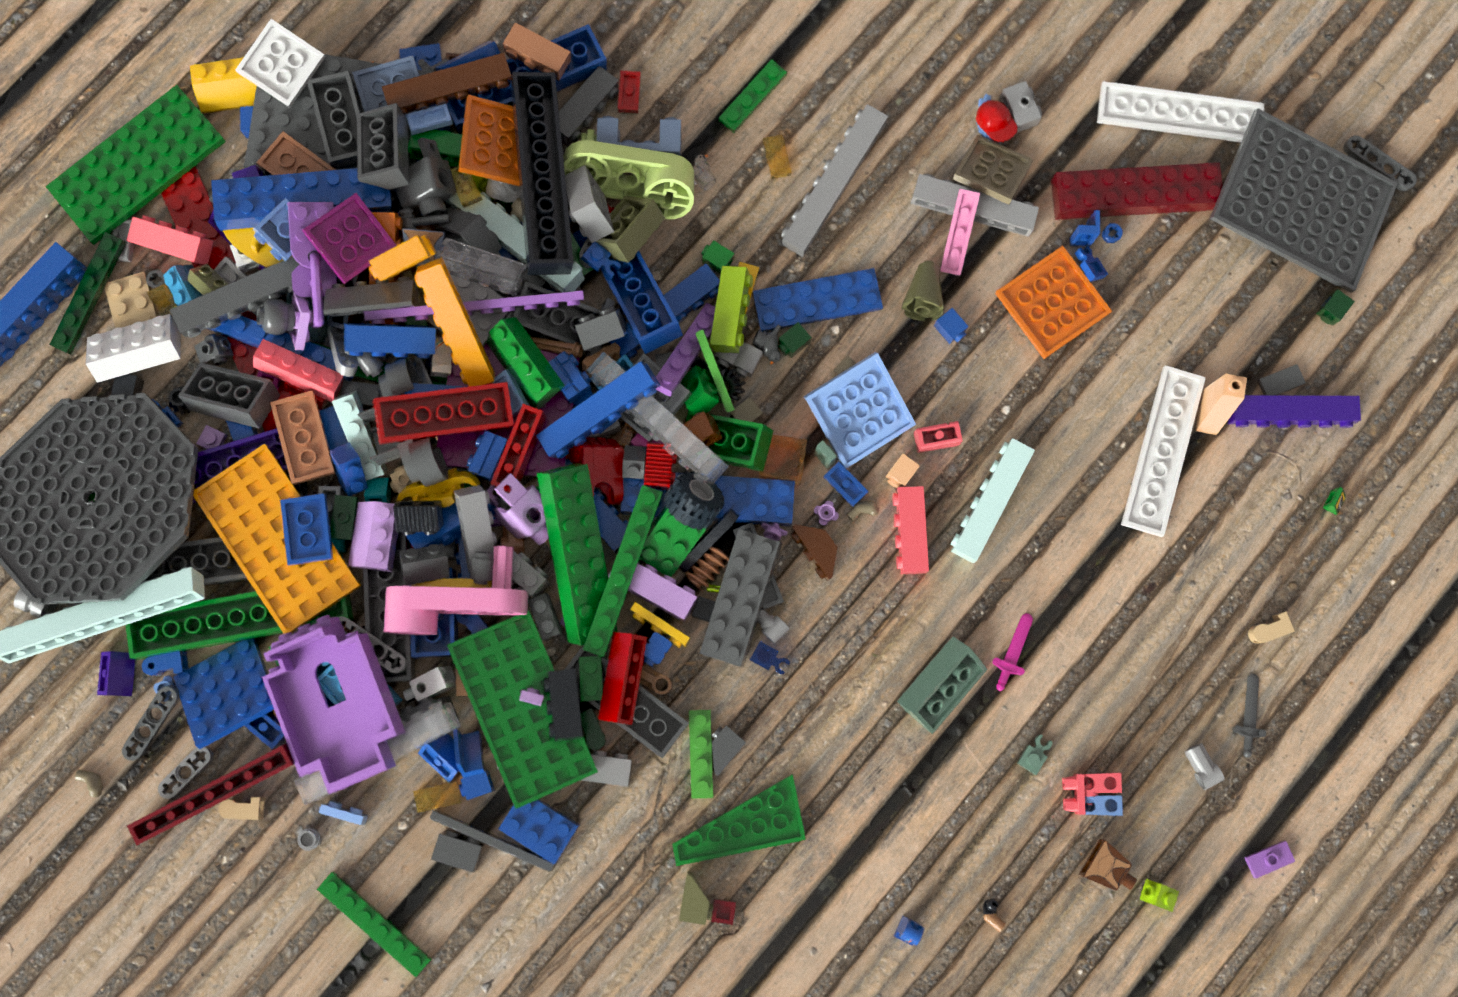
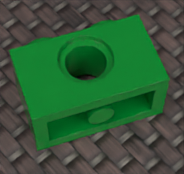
[680,365,720,414]

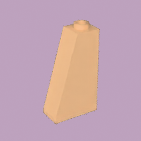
[1195,374,1247,435]

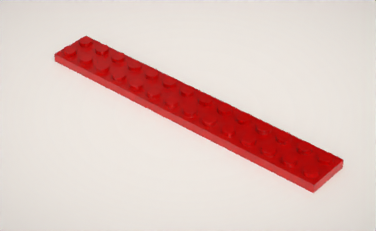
[161,166,293,432]

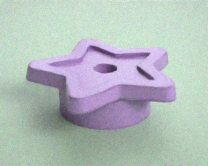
[761,523,788,541]

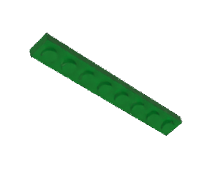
[583,485,663,657]

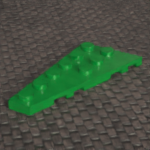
[672,774,806,866]

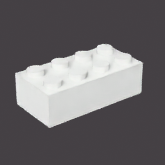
[86,314,181,383]

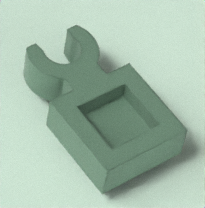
[1017,734,1052,775]

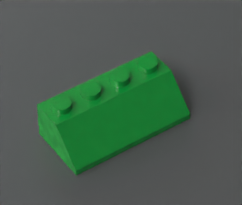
[487,317,565,409]

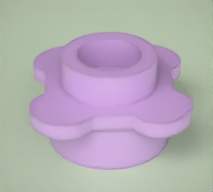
[814,501,839,525]

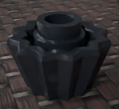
[168,386,191,415]

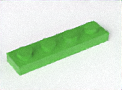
[689,710,713,799]

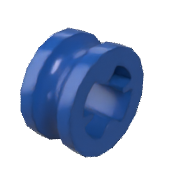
[1102,223,1123,244]

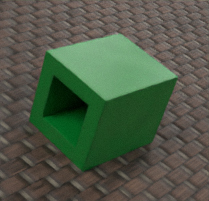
[701,240,735,275]

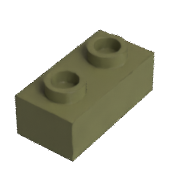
[187,264,229,295]

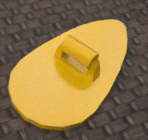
[223,228,293,268]

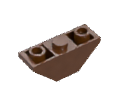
[790,524,838,582]

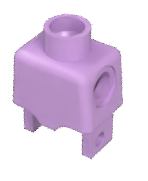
[486,473,549,545]

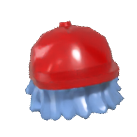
[976,94,1018,144]

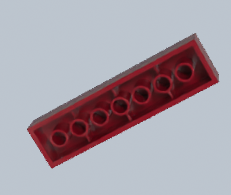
[1051,162,1223,220]

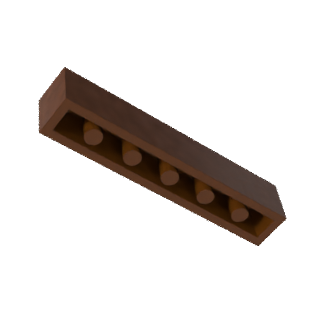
[382,53,512,116]

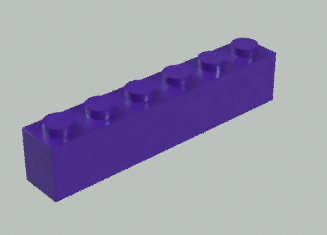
[1228,395,1361,428]

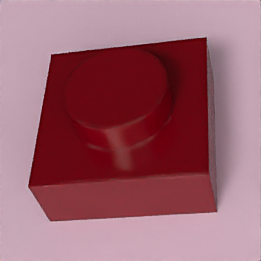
[711,898,736,925]

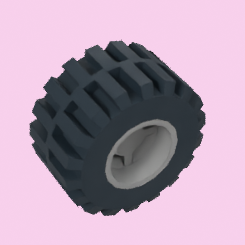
[664,471,725,529]

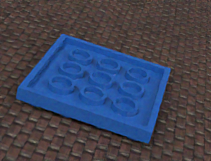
[173,638,274,749]

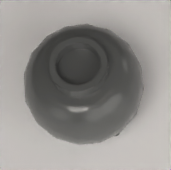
[257,299,295,335]

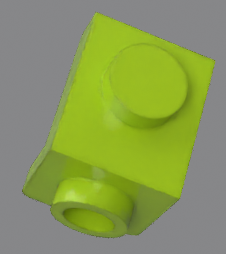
[1140,879,1179,912]

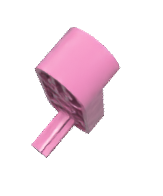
[384,546,528,635]

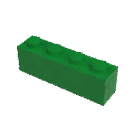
[408,129,462,167]

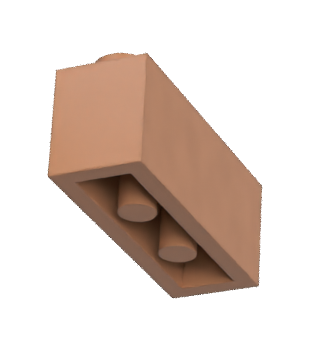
[503,23,571,81]

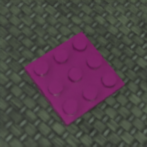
[303,193,397,284]

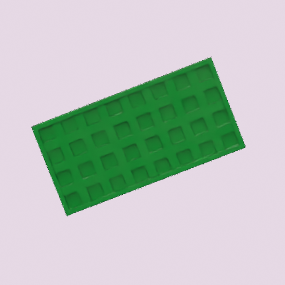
[45,84,226,245]
[447,610,598,809]

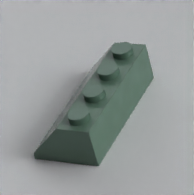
[897,637,988,734]

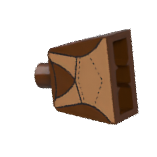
[1079,839,1137,891]

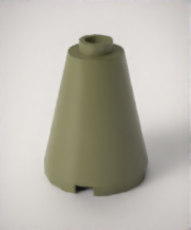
[902,261,944,321]

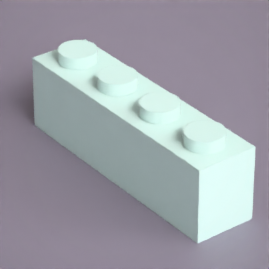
[332,391,388,481]

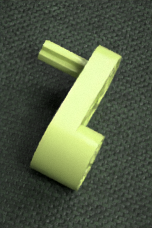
[563,129,694,219]

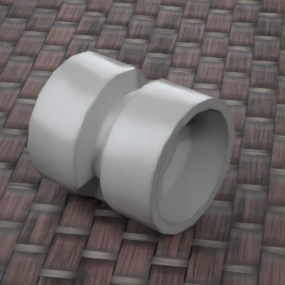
[14,588,57,618]

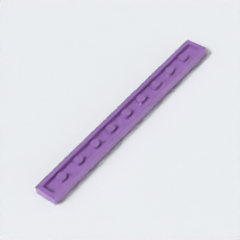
[364,291,584,325]

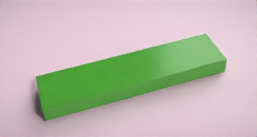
[696,329,735,412]

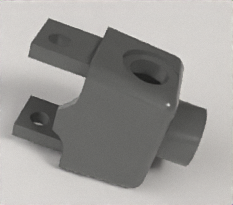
[394,138,457,217]

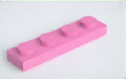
[940,189,980,276]

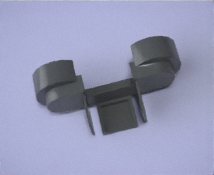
[357,357,449,487]

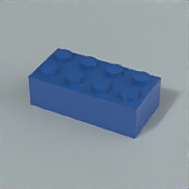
[344,323,436,358]
[409,568,459,659]

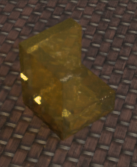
[147,284,178,316]

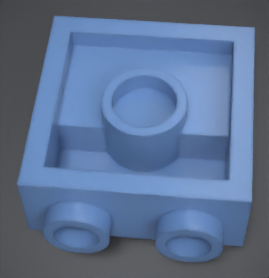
[253,198,292,261]

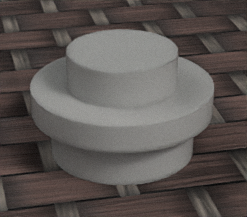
[297,828,320,851]

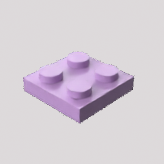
[289,292,313,350]

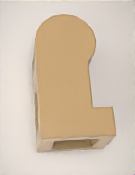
[1248,612,1295,644]
[219,796,265,820]

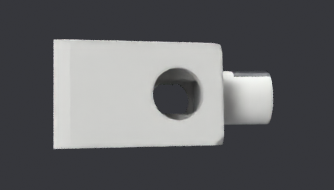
[403,666,456,703]

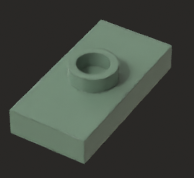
[814,441,837,468]

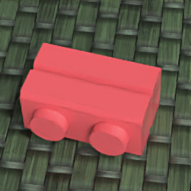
[914,421,963,453]

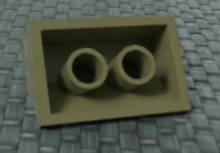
[588,196,665,262]

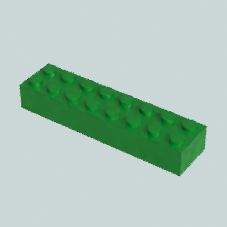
[537,464,618,646]

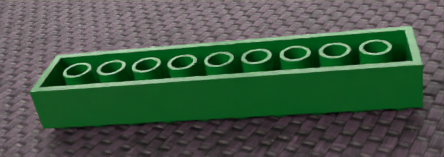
[126,591,354,660]

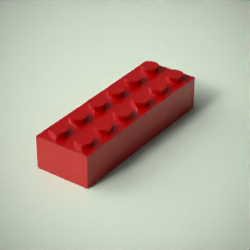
[373,382,514,444]

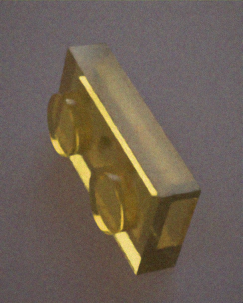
[763,134,792,179]

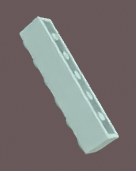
[951,438,1035,563]

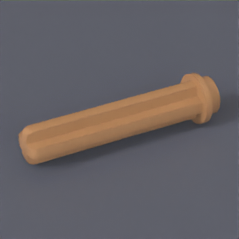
[530,336,583,359]

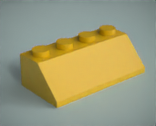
[190,57,257,114]

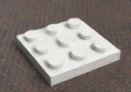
[236,19,326,108]

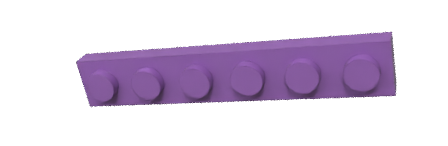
[656,302,716,397]

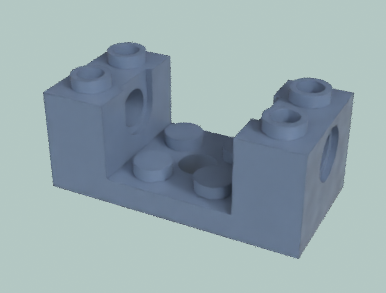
[597,116,682,156]

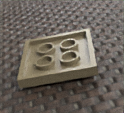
[953,134,1033,205]

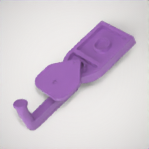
[287,202,337,329]

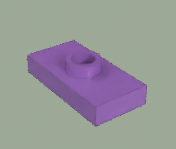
[1244,840,1296,878]

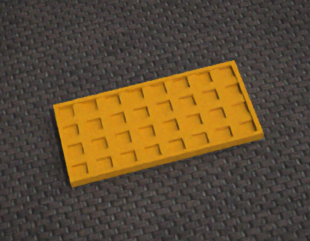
[193,444,361,634]

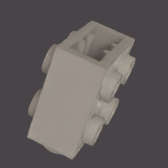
[512,551,550,599]

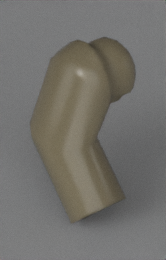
[847,501,879,522]
[75,770,103,797]

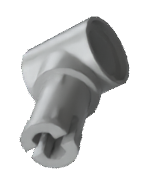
[758,608,790,644]

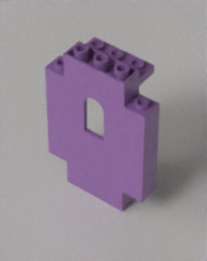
[262,615,406,794]

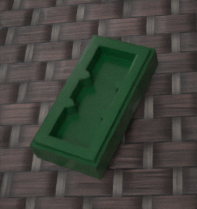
[330,495,358,541]

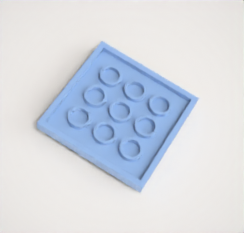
[804,352,916,468]

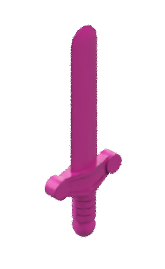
[992,613,1033,691]

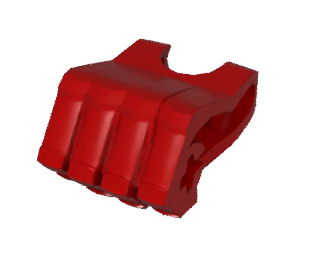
[571,437,624,505]

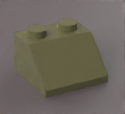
[679,871,713,925]

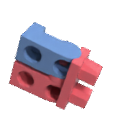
[1062,772,1123,816]

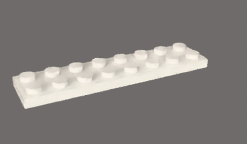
[1097,81,1264,142]
[1121,365,1206,537]

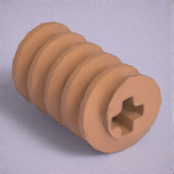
[685,546,729,593]

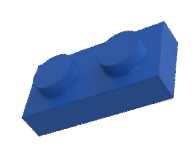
[823,462,869,507]

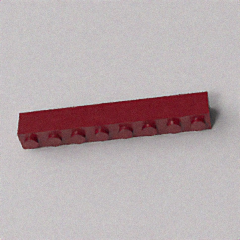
[127,743,295,845]

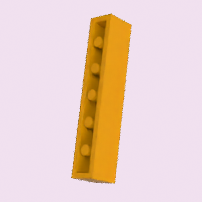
[414,257,495,387]

